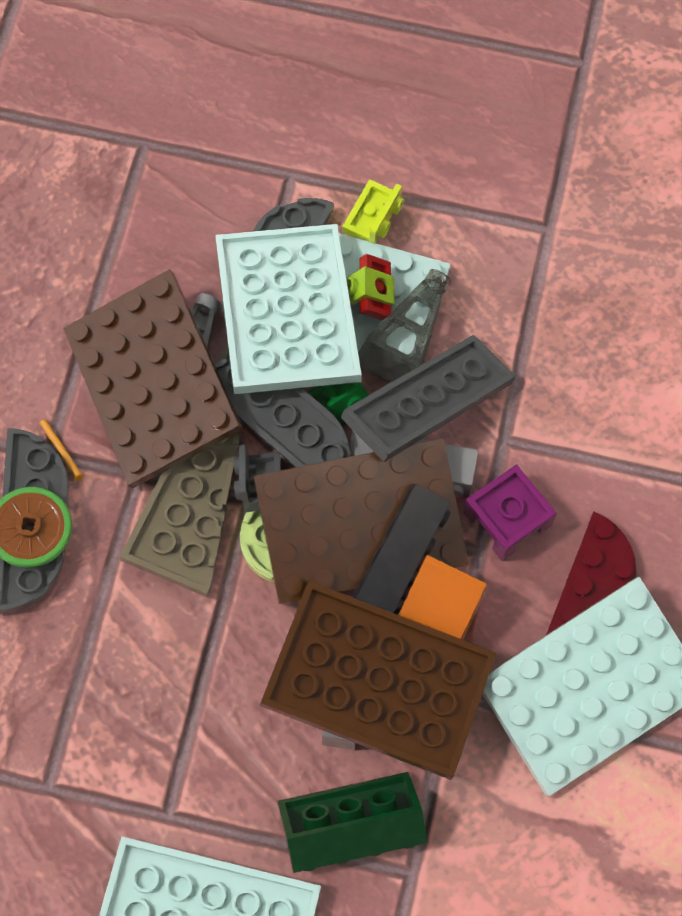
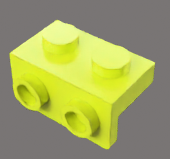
[342,179,404,244]

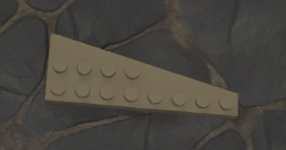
[120,343,244,597]

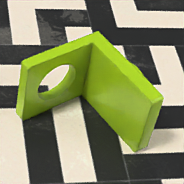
[346,266,395,306]

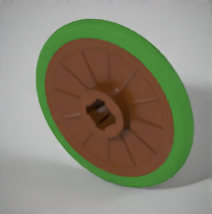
[0,487,72,568]

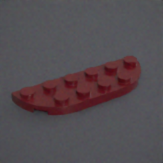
[546,511,636,635]

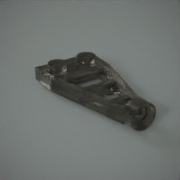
[358,269,451,383]

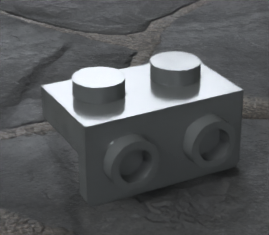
[234,444,282,512]

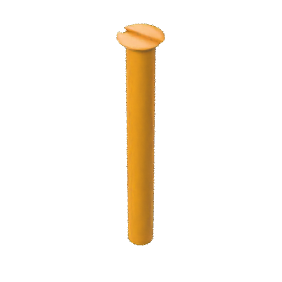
[39,419,84,481]

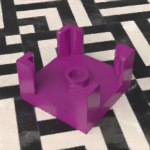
[463,464,556,561]

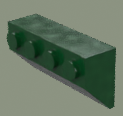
[277,772,427,873]

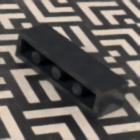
[352,484,451,615]

